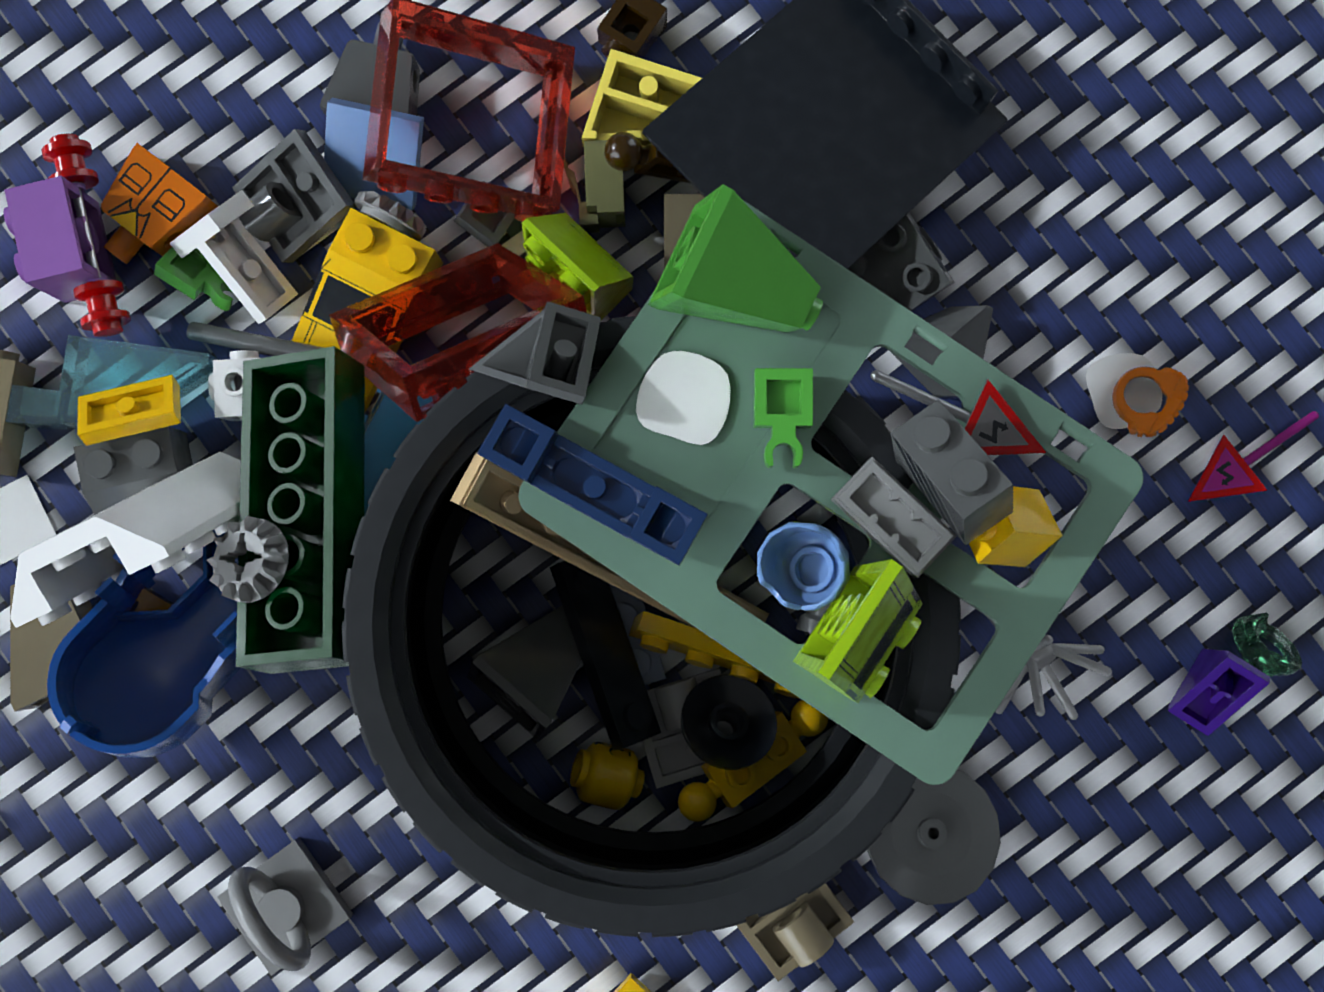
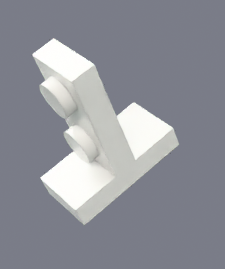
[170,190,298,324]

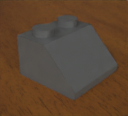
[73,426,193,515]

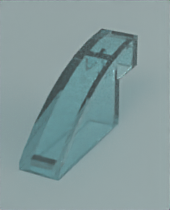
[6,335,220,430]

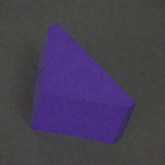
[1168,649,1270,736]

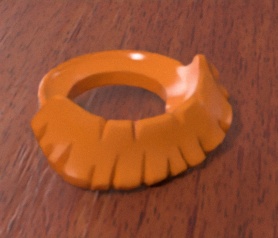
[1112,367,1189,437]

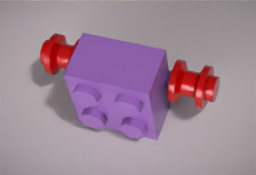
[3,133,131,337]

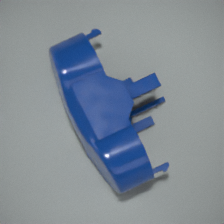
[47,530,241,758]

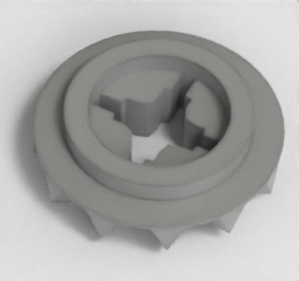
[354,191,426,241]
[207,516,289,603]

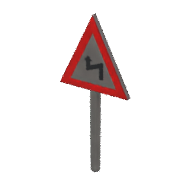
[870,370,1046,455]

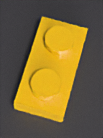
[77,375,181,446]

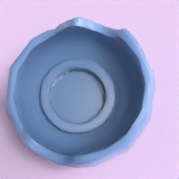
[757,522,850,611]

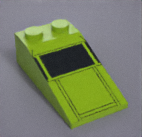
[793,559,923,703]

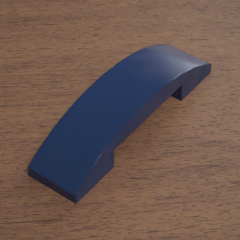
[477,403,708,566]

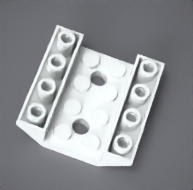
[10,452,241,628]

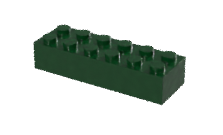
[236,346,365,674]

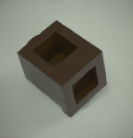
[597,0,667,59]

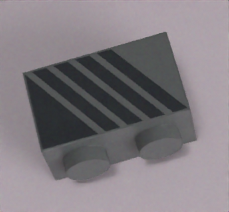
[890,399,1013,545]

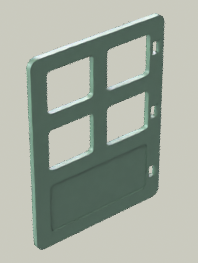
[518,200,1143,785]

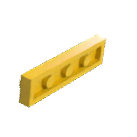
[629,611,799,698]

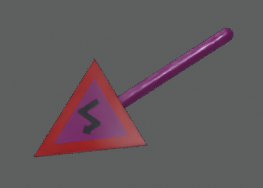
[1187,411,1319,502]

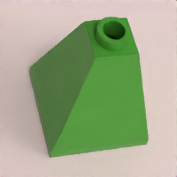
[648,184,823,333]

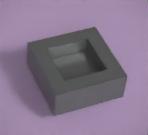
[453,181,520,249]

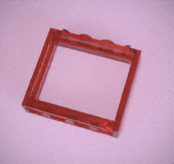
[362,0,575,222]
[329,243,587,422]

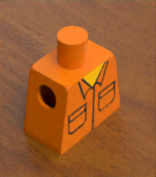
[101,143,218,264]

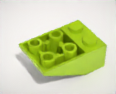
[521,213,634,321]

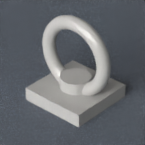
[217,837,354,976]

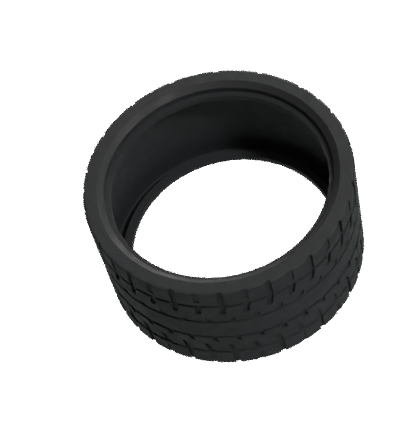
[342,316,961,937]

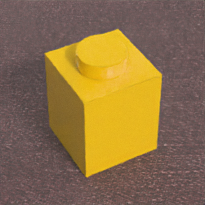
[969,486,1063,567]

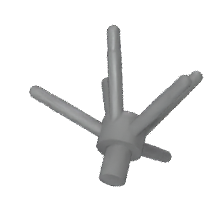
[995,634,1112,720]

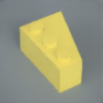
[581,49,702,147]

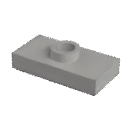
[831,457,957,578]

